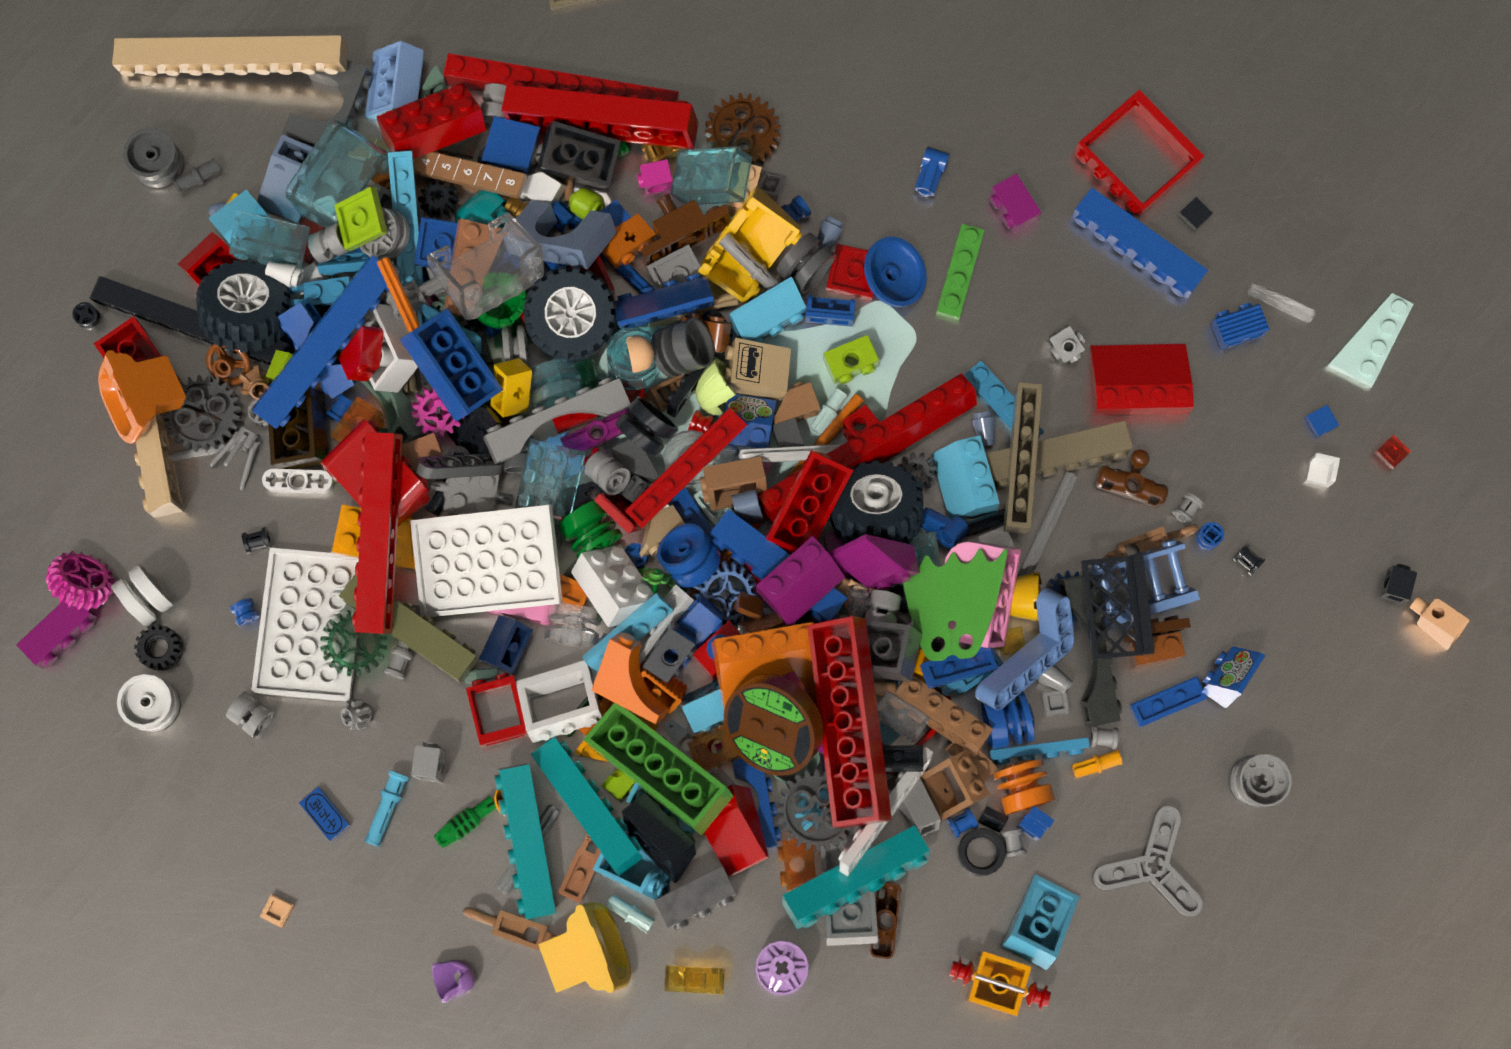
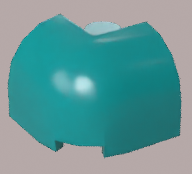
[454,190,515,230]

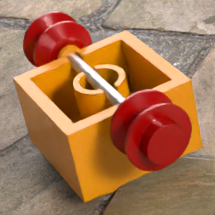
[949,951,1051,1016]

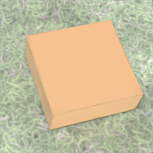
[259,894,295,928]

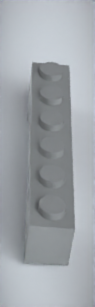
[484,377,631,465]

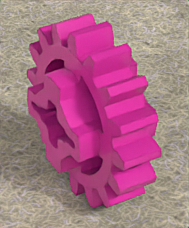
[411,387,464,437]

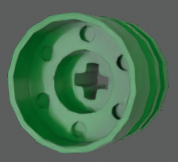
[558,501,623,558]

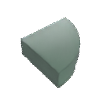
[464,668,498,684]

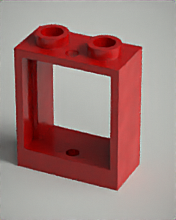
[466,673,529,748]

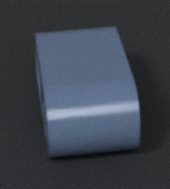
[731,489,764,525]

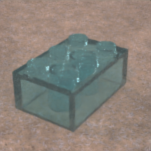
[670,146,752,205]
[229,210,310,268]
[514,439,586,522]

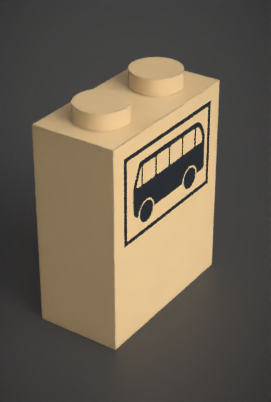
[723,338,791,401]

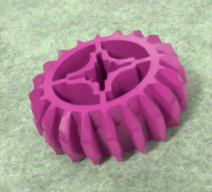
[45,551,115,611]

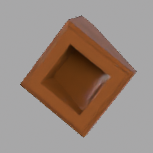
[734,592,762,620]

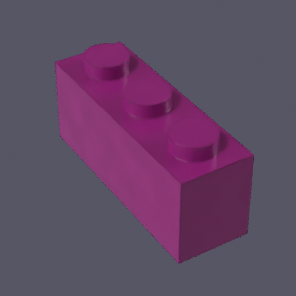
[16,602,98,669]

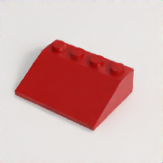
[1090,344,1194,416]

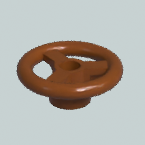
[206,344,251,386]

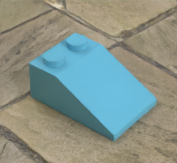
[1002,874,1079,970]

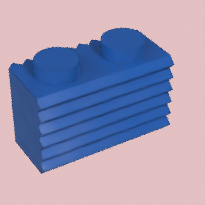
[1211,303,1270,350]

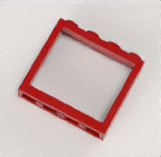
[1075,90,1205,218]

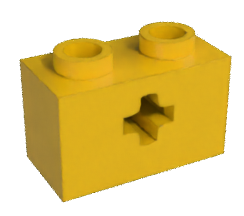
[490,358,533,417]

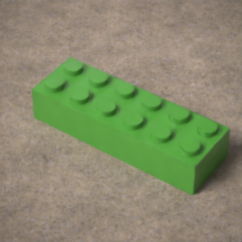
[583,703,733,835]

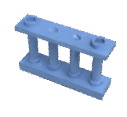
[1088,539,1200,627]

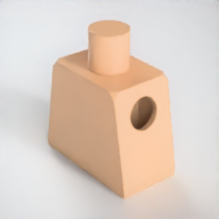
[1410,596,1470,650]

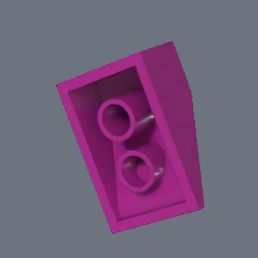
[829,534,920,591]

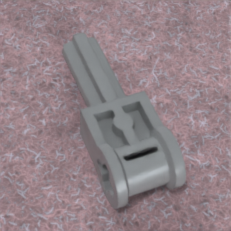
[385,271,450,320]

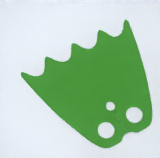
[903,549,1007,661]

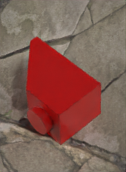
[338,326,384,382]

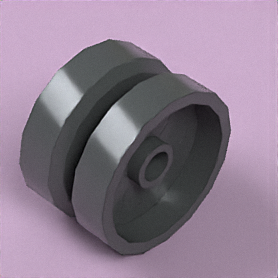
[123,128,184,188]
[777,233,836,294]

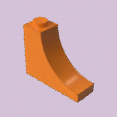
[592,632,669,724]

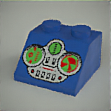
[725,393,777,448]
[1201,646,1266,708]

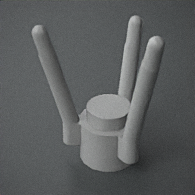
[209,427,259,490]

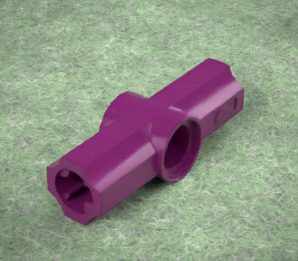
[560,409,629,458]

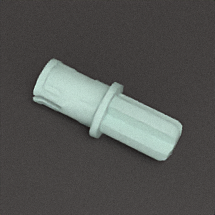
[811,388,848,434]
[606,895,655,933]

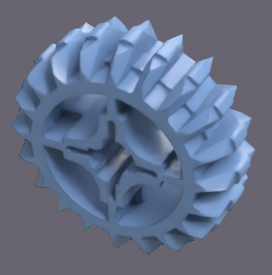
[692,561,758,626]

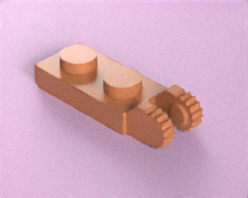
[558,834,601,904]

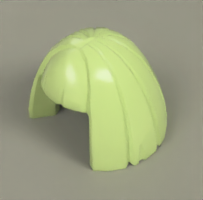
[696,358,745,415]

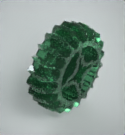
[320,610,387,677]

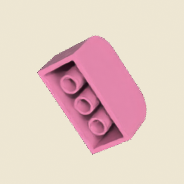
[945,542,1022,648]

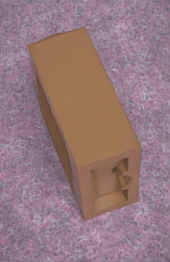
[700,456,767,511]
[920,750,990,821]

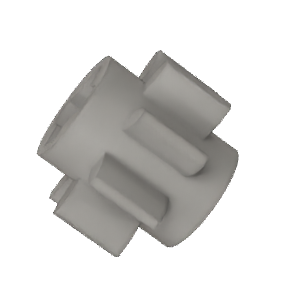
[341,699,372,730]

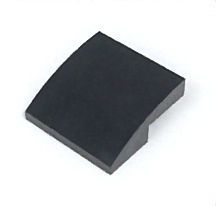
[447,404,504,454]

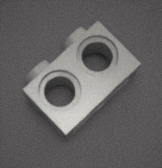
[411,742,447,783]

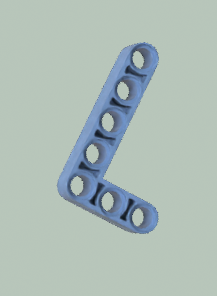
[975,588,1074,710]

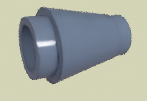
[817,216,843,249]
[971,411,995,447]

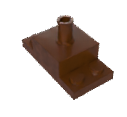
[641,194,730,271]

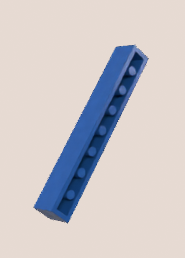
[251,255,389,429]

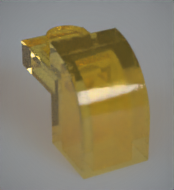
[664,965,725,994]

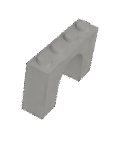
[824,772,941,853]

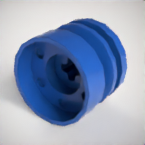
[981,691,1035,750]

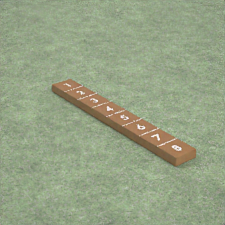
[348,134,528,199]

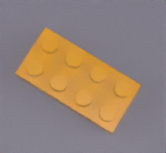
[331,504,416,570]

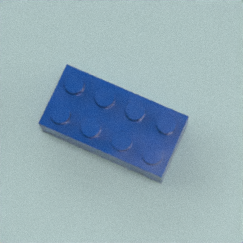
[400,308,503,421]

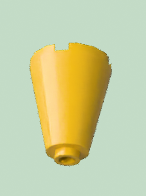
[1010,572,1042,621]

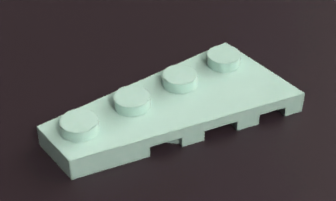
[1328,293,1414,388]

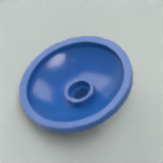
[864,237,927,307]

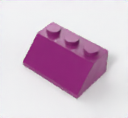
[756,536,845,626]

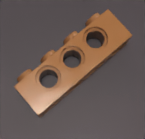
[892,676,993,757]

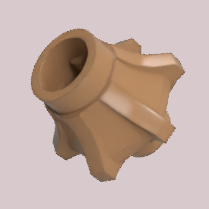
[239,364,272,400]

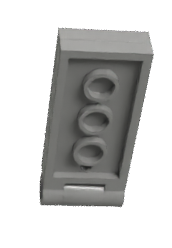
[820,825,878,946]

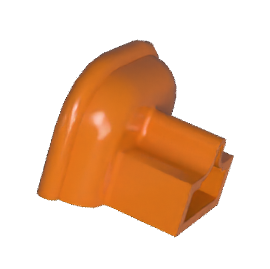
[98,350,186,444]

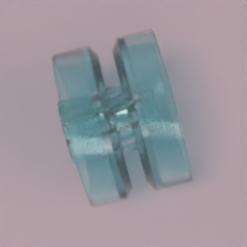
[607,327,660,390]
[530,358,584,409]

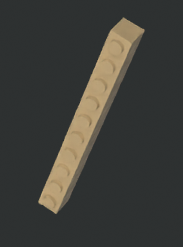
[112,35,348,76]

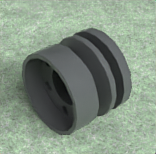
[651,318,714,378]

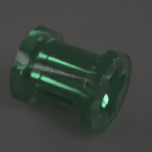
[574,359,602,389]

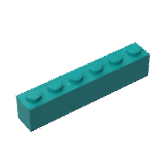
[530,736,643,876]
[494,763,556,920]
[782,825,930,929]

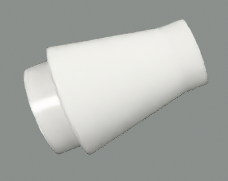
[265,261,304,288]

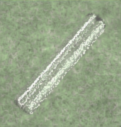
[1247,282,1316,323]

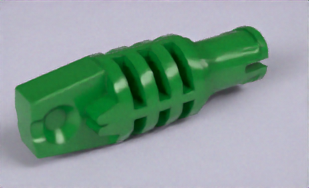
[434,795,497,848]

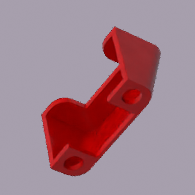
[320,419,430,527]

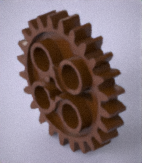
[705,93,781,168]

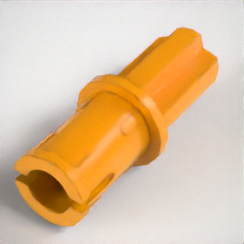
[1072,750,1122,778]

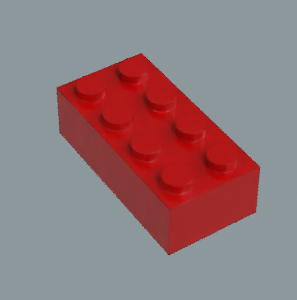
[376,83,486,159]

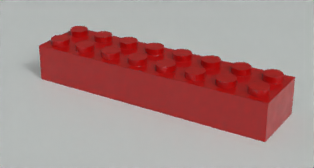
[501,83,699,150]
[807,616,892,828]

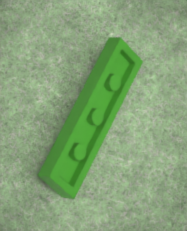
[936,224,984,320]

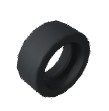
[957,828,1006,876]

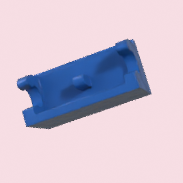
[805,295,856,327]

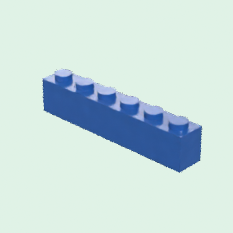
[1072,188,1208,299]
[710,509,847,623]

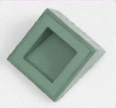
[422,65,447,97]

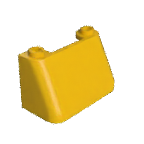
[698,186,802,304]

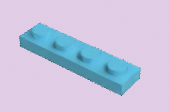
[582,593,674,672]

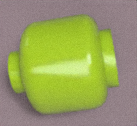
[569,187,606,219]

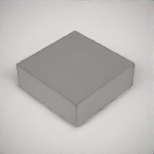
[1041,690,1070,717]

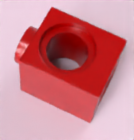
[842,404,880,441]

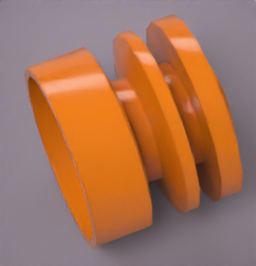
[993,759,1056,815]

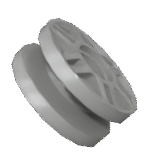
[360,207,410,259]
[502,324,531,369]

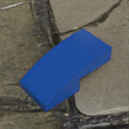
[1016,806,1055,841]

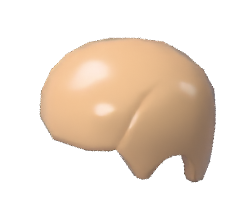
[626,335,654,373]

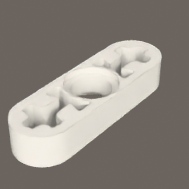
[262,469,334,494]

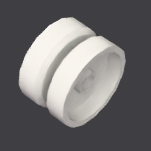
[111,564,174,627]
[117,674,180,732]

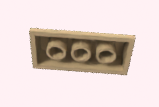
[134,414,183,518]

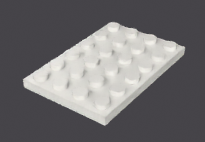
[410,505,563,618]
[251,548,359,702]

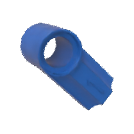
[915,146,950,196]
[920,507,969,548]

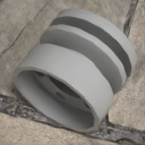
[1229,754,1292,807]

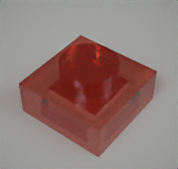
[1375,435,1411,470]

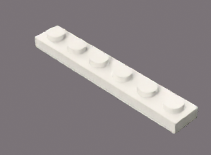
[838,747,933,876]

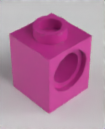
[637,159,673,195]

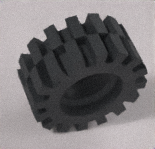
[134,625,183,671]

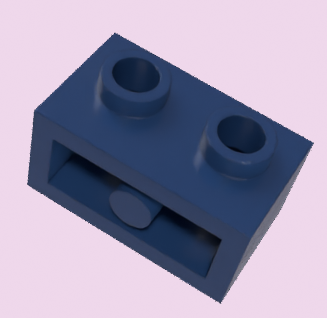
[478,615,533,674]

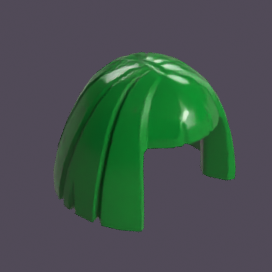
[474,272,526,329]

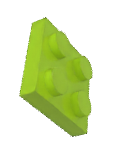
[334,187,388,251]

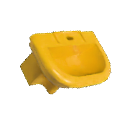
[538,902,631,993]

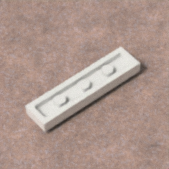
[638,585,695,665]

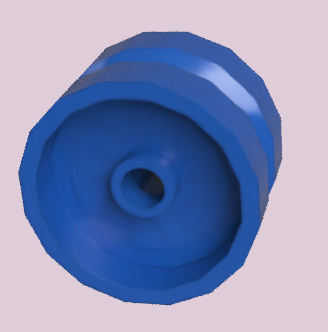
[657,524,721,587]

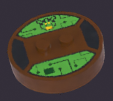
[724,674,823,776]

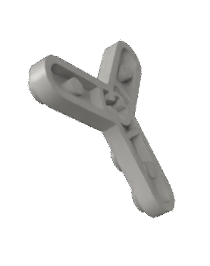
[1093,806,1203,917]

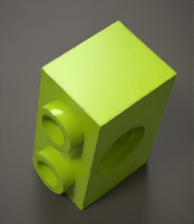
[823,335,879,385]

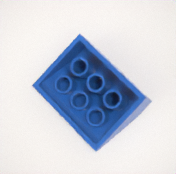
[615,274,714,331]

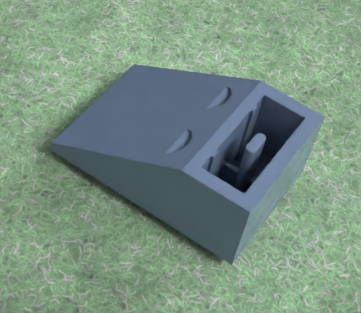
[257,134,330,224]

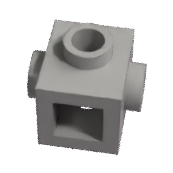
[1048,324,1086,363]

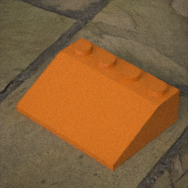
[711,622,817,710]

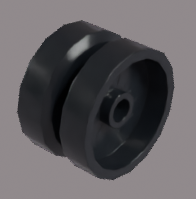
[615,396,678,457]

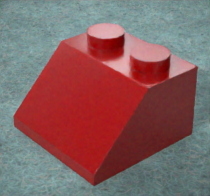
[178,232,242,286]

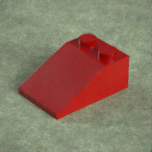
[704,784,769,877]

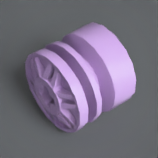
[755,941,809,995]

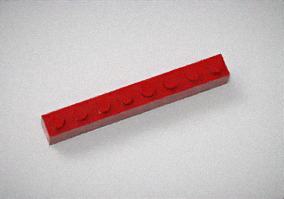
[352,432,402,634]

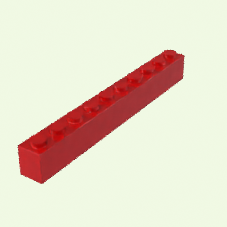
[443,53,680,102]
[757,373,977,525]

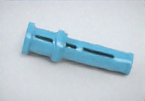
[364,770,410,847]

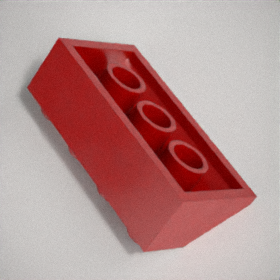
[765,450,853,552]

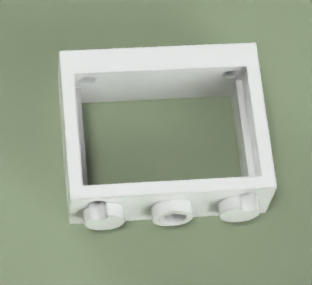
[516,661,603,743]

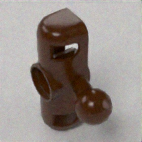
[1095,449,1168,507]
[870,882,902,959]

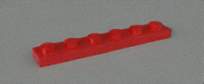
[625,408,747,529]

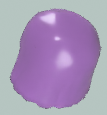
[431,960,475,1003]

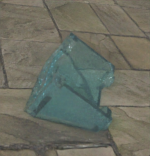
[286,120,389,228]

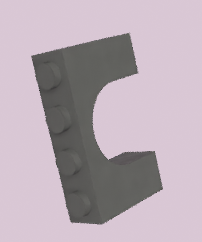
[282,60,372,159]

